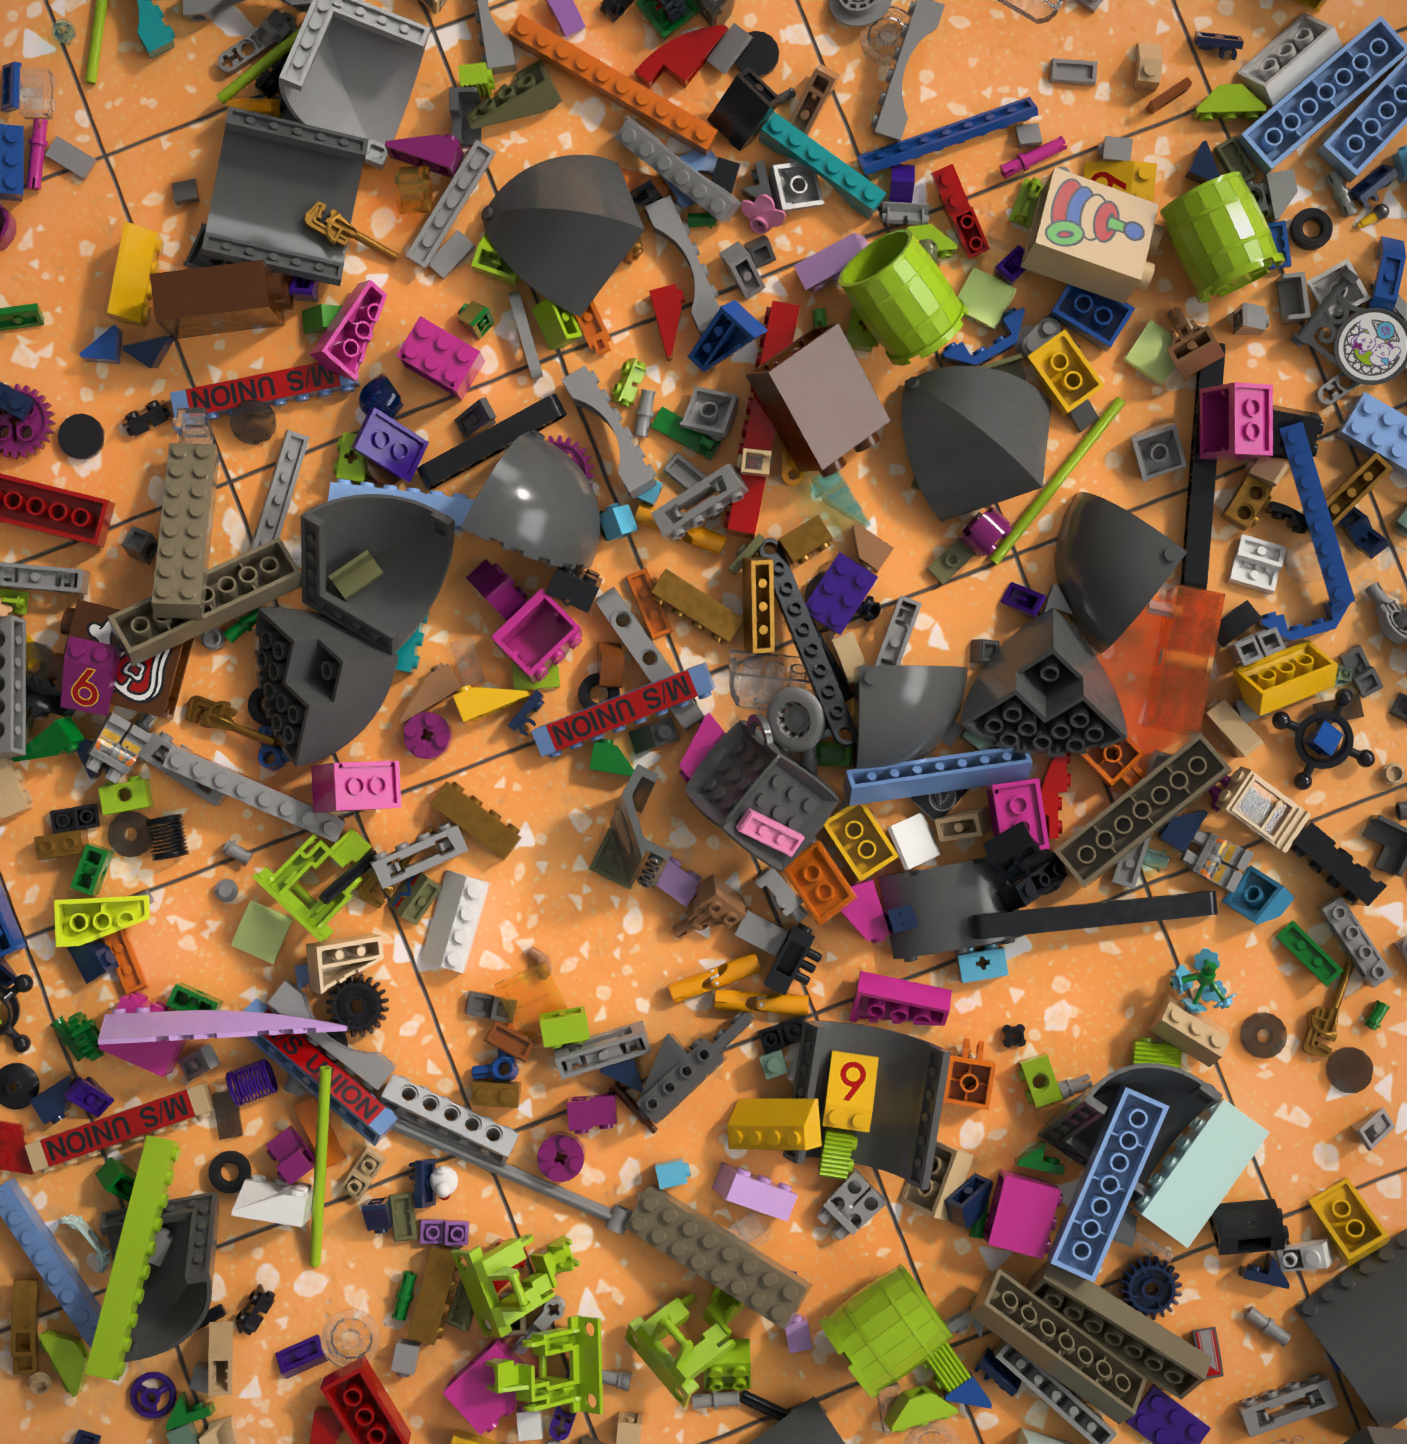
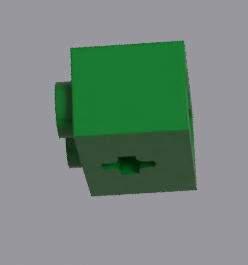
[70,843,115,896]
[166,982,224,1011]

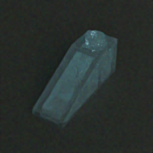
[809,471,871,529]

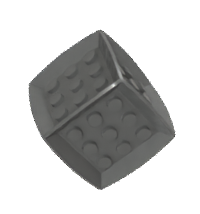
[684,713,839,871]

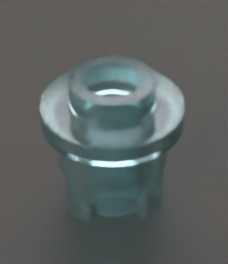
[51,19,77,45]
[1335,664,1353,687]
[1143,848,1170,873]

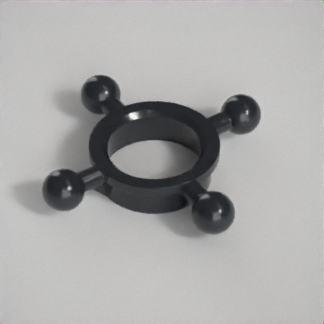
[1272,688,1375,790]
[0,974,34,1053]

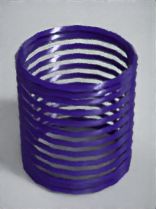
[225,1058,278,1107]

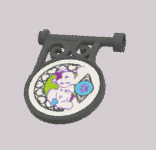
[1289,267,1407,385]

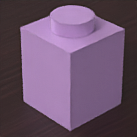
[785,1314,813,1353]

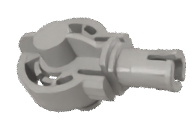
[1365,582,1407,645]

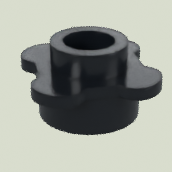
[857,596,881,622]
[1002,1024,1026,1048]

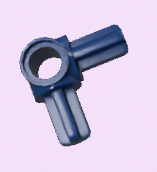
[258,726,290,771]
[471,1049,519,1081]

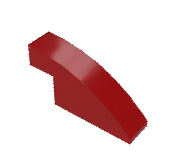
[635,25,728,89]

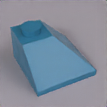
[1222,865,1295,925]

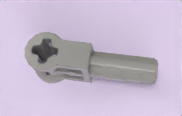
[512,1295,566,1355]

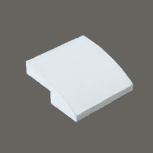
[1228,534,1286,595]
[887,812,941,871]

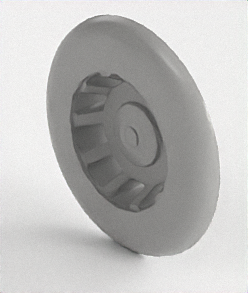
[829,0,892,26]
[766,687,825,752]

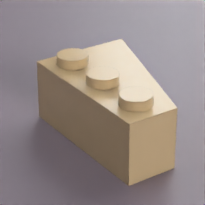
[306,933,384,994]

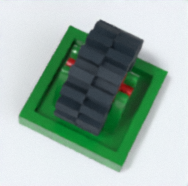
[635,0,700,40]

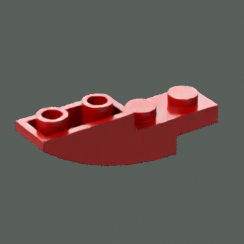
[930,164,990,259]
[1040,753,1071,839]

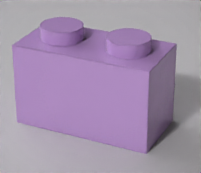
[656,856,701,907]

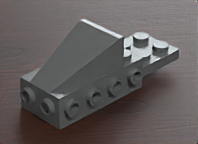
[636,1012,755,1124]

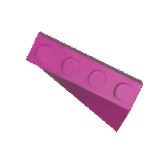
[310,280,387,381]
[849,971,952,1026]

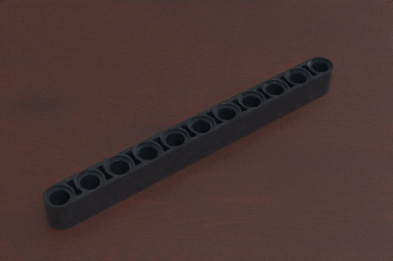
[1180,343,1226,593]
[971,891,1218,939]

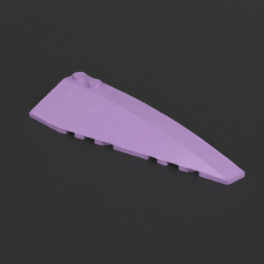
[98,1007,348,1045]

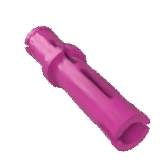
[26,118,48,190]
[999,136,1067,179]

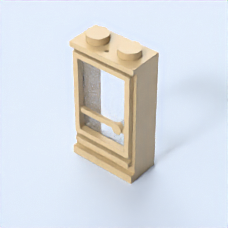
[1215,766,1312,853]

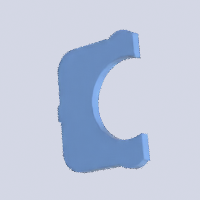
[662,150,717,209]

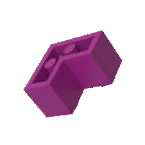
[466,559,527,621]
[567,1093,618,1134]
[266,1125,315,1186]

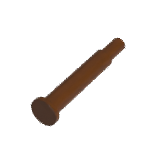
[608,1081,658,1134]

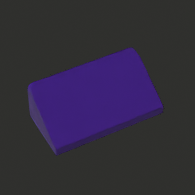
[275,1334,329,1379]

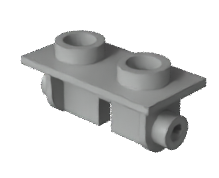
[881,201,929,225]

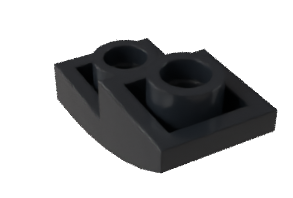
[711,157,740,194]
[1265,501,1309,534]
[1209,600,1262,648]
[50,803,100,834]
[757,1016,806,1053]

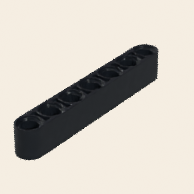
[416,394,567,490]

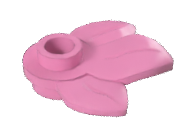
[741,194,786,234]

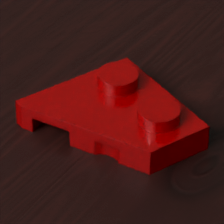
[0,1120,35,1175]

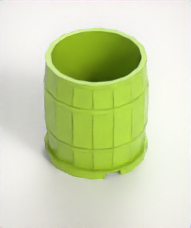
[1160,171,1285,303]
[838,229,969,366]
[819,1263,954,1399]

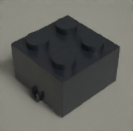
[545,565,603,613]

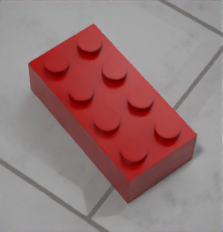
[320,1355,411,1444]

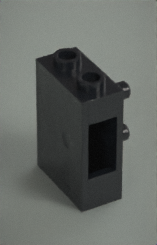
[707,67,782,151]
[1272,405,1324,460]
[763,923,822,996]
[1208,1199,1289,1255]

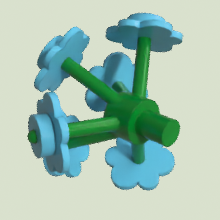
[1170,948,1237,1014]

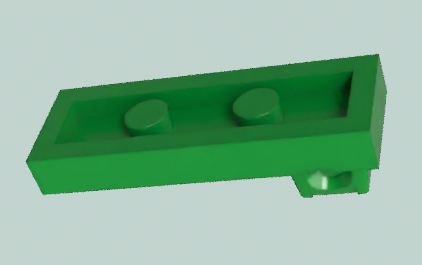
[0,303,44,331]
[651,407,722,461]
[1276,920,1344,988]

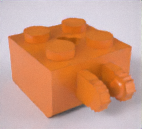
[1076,736,1146,789]
[943,1038,996,1110]

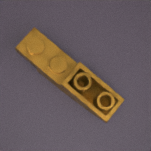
[11,1278,39,1375]

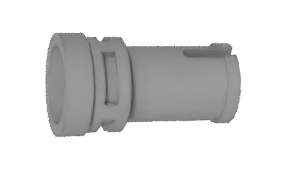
[1057,1073,1093,1100]
[602,1369,632,1391]

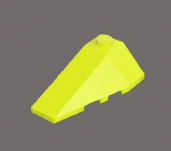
[54,895,150,947]

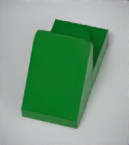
[1015,1140,1065,1176]
[165,1391,216,1431]

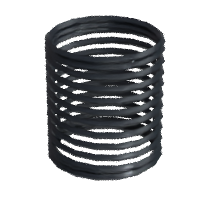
[145,814,189,861]

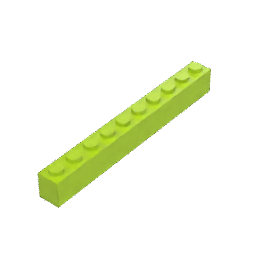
[85,1135,181,1381]

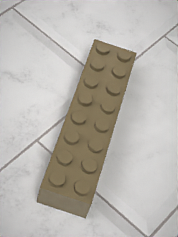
[151,443,219,619]
[108,537,302,666]
[1054,732,1232,889]
[624,1184,813,1330]
[1026,1261,1212,1400]
[969,1268,1148,1424]

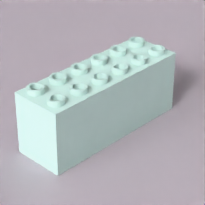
[1134,1098,1270,1248]

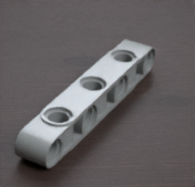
[595,586,705,730]

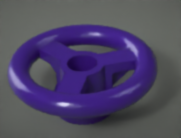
[130,1372,176,1419]

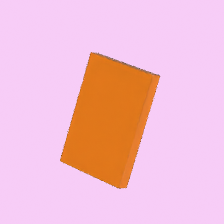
[783,840,858,925]

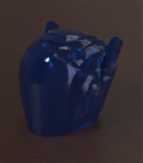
[359,373,404,419]

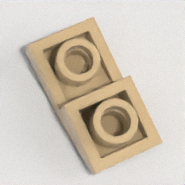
[831,631,867,686]
[340,1146,387,1201]

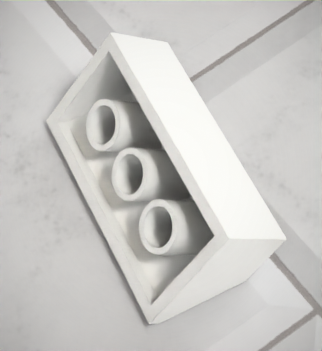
[1236,13,1342,107]
[421,870,492,973]

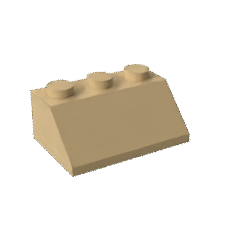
[1150,993,1230,1068]
[900,1140,974,1221]

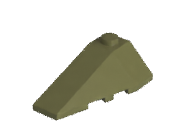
[466,59,562,129]

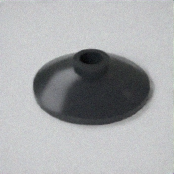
[0,1063,40,1110]

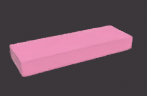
[735,808,805,857]

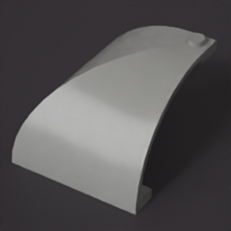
[279,0,431,170]

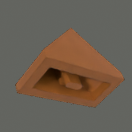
[597,642,625,688]

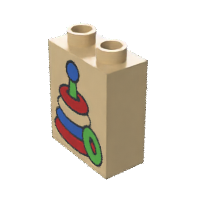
[1020,167,1164,304]

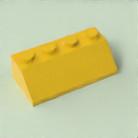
[107,222,164,327]
[1233,640,1338,716]
[727,1098,822,1151]

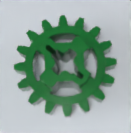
[67,1011,105,1061]

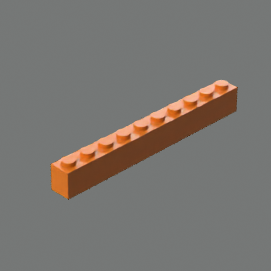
[508,14,718,156]

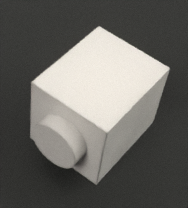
[516,1403,544,1441]

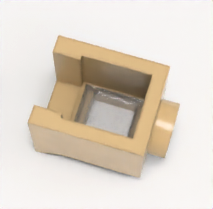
[737,448,772,478]

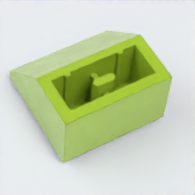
[471,232,520,286]
[704,1338,751,1391]

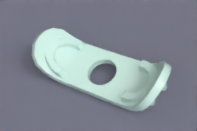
[58,1214,111,1273]

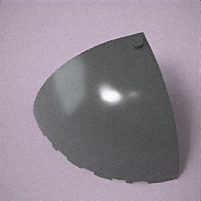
[461,430,600,569]
[1055,492,1187,654]
[255,607,398,767]
[961,608,1128,757]
[852,665,968,769]

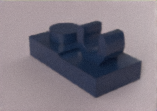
[1194,31,1244,60]
[1349,164,1399,209]
[0,382,35,422]
[507,690,545,736]
[409,1158,436,1208]
[974,1347,1022,1397]

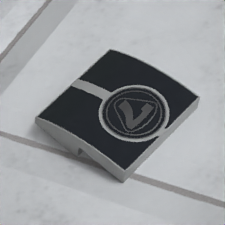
[908,757,968,822]

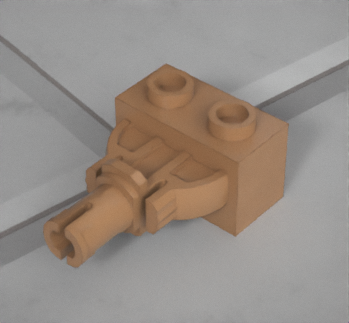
[1167,307,1225,379]
[672,874,746,939]

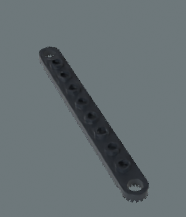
[758,538,857,748]

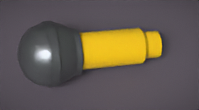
[1356,203,1390,230]

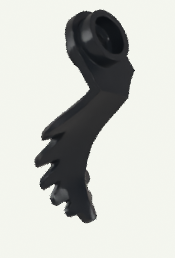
[26,675,76,717]

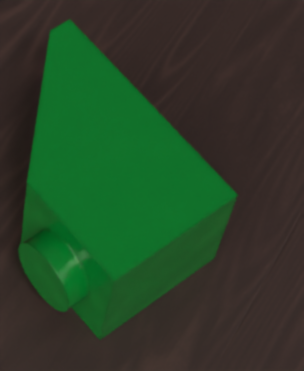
[589,738,634,777]
[95,1157,137,1202]

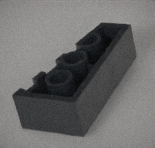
[1290,822,1387,906]

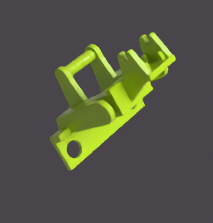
[252,828,372,943]
[451,1234,581,1338]
[625,1287,746,1409]
[486,1315,603,1415]

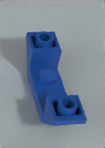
[1365,236,1406,312]
[941,307,1025,367]
[1257,602,1350,642]

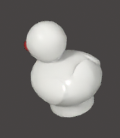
[430,1166,458,1201]

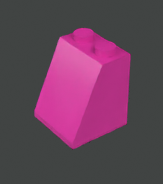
[679,712,726,783]
[840,879,890,944]

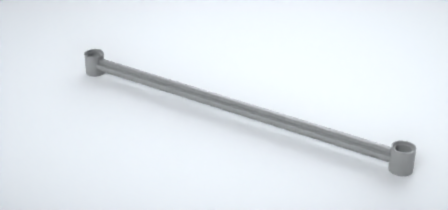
[283,1074,633,1235]

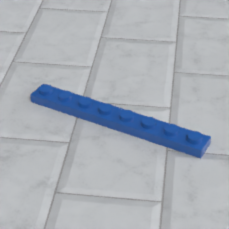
[857,96,1039,175]
[1279,422,1355,608]

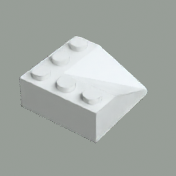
[231,1174,313,1227]

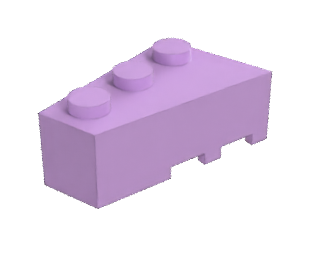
[794,232,869,293]
[712,1162,798,1222]

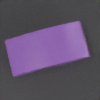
[545,0,586,37]
[419,1219,469,1245]

